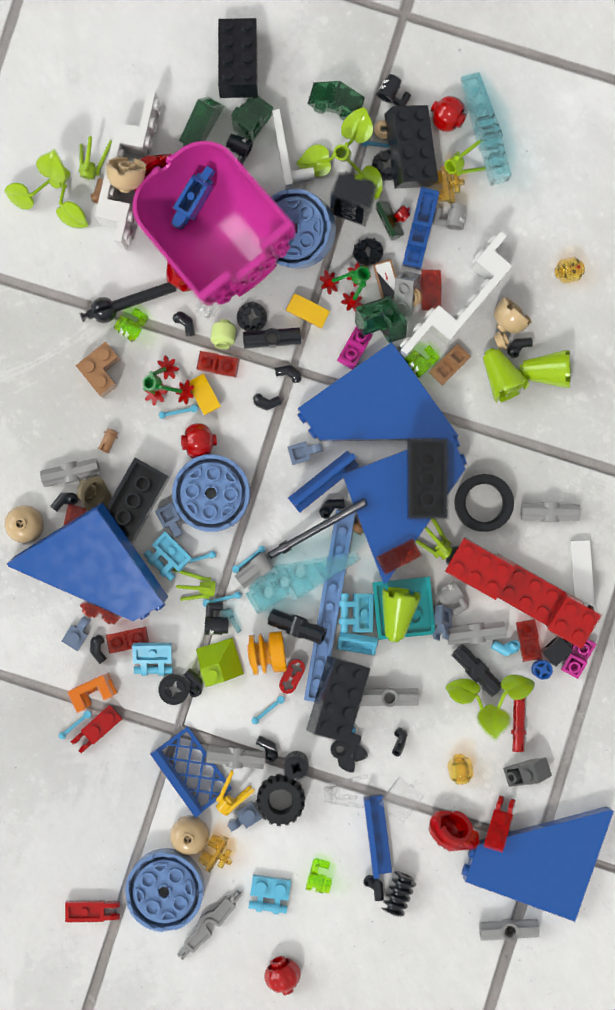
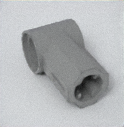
[235,552,275,589]

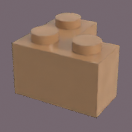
[75,341,121,398]

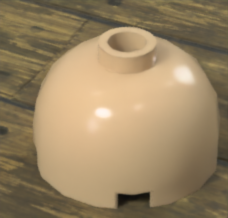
[106,157,146,193]
[494,296,532,333]
[4,505,44,543]
[170,815,209,856]

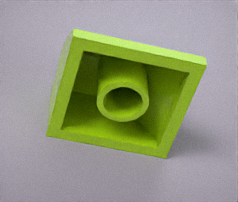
[196,637,244,687]

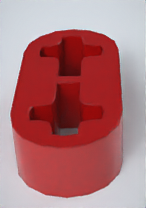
[279,659,305,694]

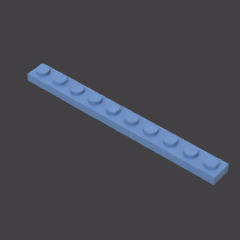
[304,510,355,702]

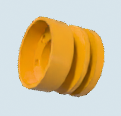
[247,631,287,675]

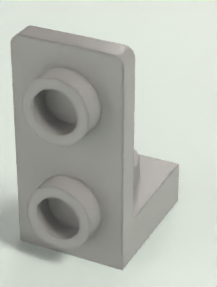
[393,271,421,317]

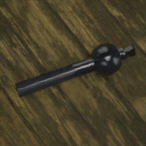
[79,282,177,323]

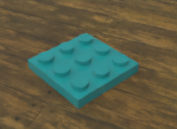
[372,577,435,640]

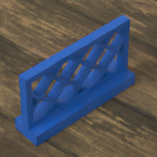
[288,450,359,513]
[150,726,232,818]

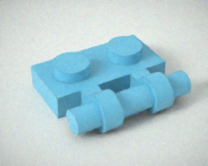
[144,531,193,582]
[339,593,373,632]
[132,643,173,676]
[248,874,291,915]

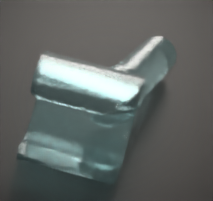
[222,608,241,633]

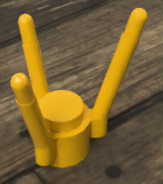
[216,771,255,816]

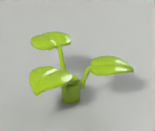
[297,107,383,199]
[4,149,89,228]
[445,674,535,740]

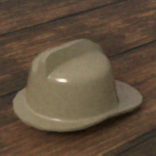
[77,476,112,511]

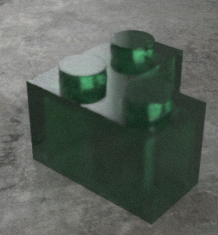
[307,81,365,120]
[231,96,274,141]
[355,296,408,343]

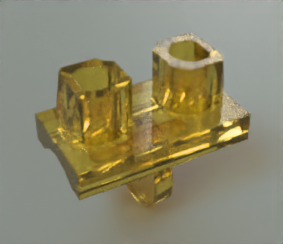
[434,166,465,204]
[198,834,233,873]

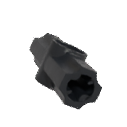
[243,327,301,349]
[267,608,327,644]
[451,644,502,697]

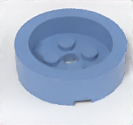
[270,189,336,269]
[172,454,250,532]
[125,848,205,932]

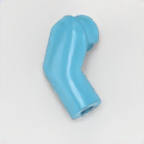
[491,640,521,656]

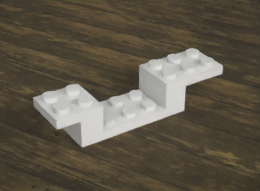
[95,90,162,250]
[399,231,512,360]

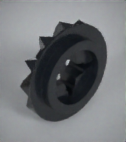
[372,149,393,181]
[353,237,383,266]
[237,301,267,331]
[158,674,189,705]

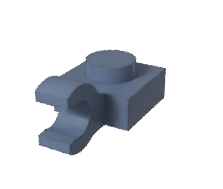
[288,441,323,465]
[155,502,183,538]
[433,605,452,641]
[62,616,91,651]
[227,801,262,832]

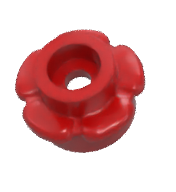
[393,205,411,222]

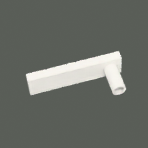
[272,109,315,190]
[570,540,596,611]

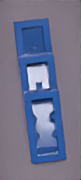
[402,187,440,270]

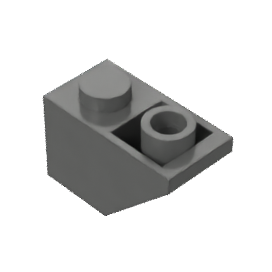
[503,757,552,787]

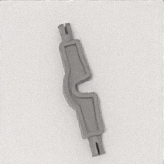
[177,890,243,960]

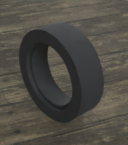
[454,474,514,532]

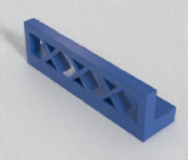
[363,794,392,879]

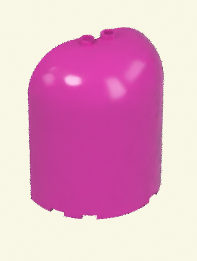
[133,141,295,306]

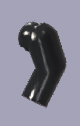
[173,311,195,337]
[50,492,78,512]
[184,669,203,698]
[392,727,408,757]
[255,735,278,762]

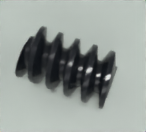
[284,751,309,780]
[382,871,416,917]

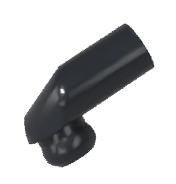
[507,337,533,358]
[275,365,302,383]
[253,393,282,411]
[319,499,345,519]
[90,635,107,664]
[363,875,384,901]

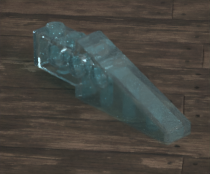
[460,72,512,186]
[246,552,361,614]

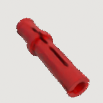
[511,697,527,752]

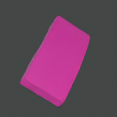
[337,326,373,370]
[561,638,597,679]

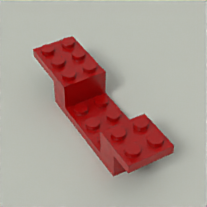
[445,537,602,649]

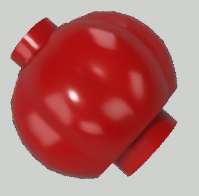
[430,96,467,132]
[181,423,217,458]
[264,956,301,995]

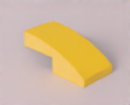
[285,293,330,328]
[190,373,221,416]

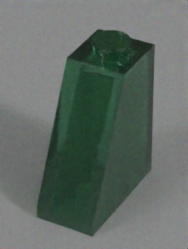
[179,97,225,147]

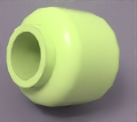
[210,319,236,349]

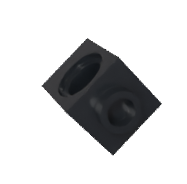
[540,636,573,666]

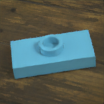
[337,632,378,655]

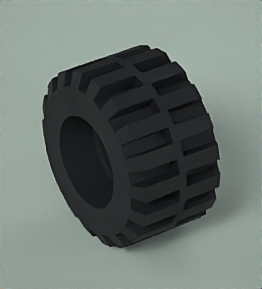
[256,774,305,826]

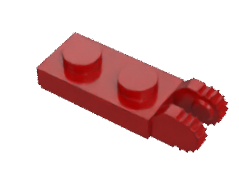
[70,704,123,753]
[484,795,516,852]
[65,900,120,922]

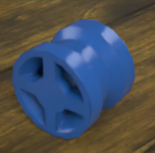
[531,659,553,680]

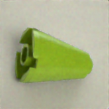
[483,348,529,403]
[519,350,571,388]
[382,587,421,642]

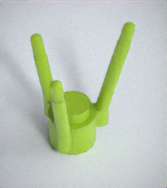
[79,136,112,180]
[444,140,486,176]
[415,519,452,560]
[173,568,216,601]

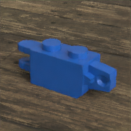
[172,166,216,230]

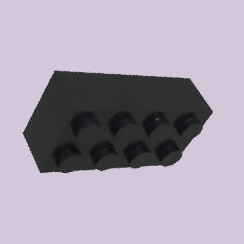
[218,18,258,98]
[384,105,438,189]
[330,172,377,227]
[407,439,448,519]
[106,457,171,544]
[306,656,370,743]

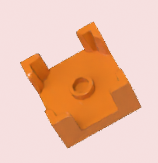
[67,672,118,713]

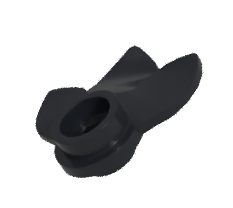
[330,734,368,773]

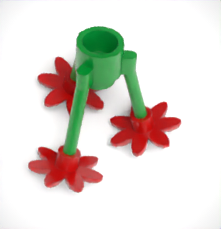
[319,263,371,313]
[142,355,194,406]

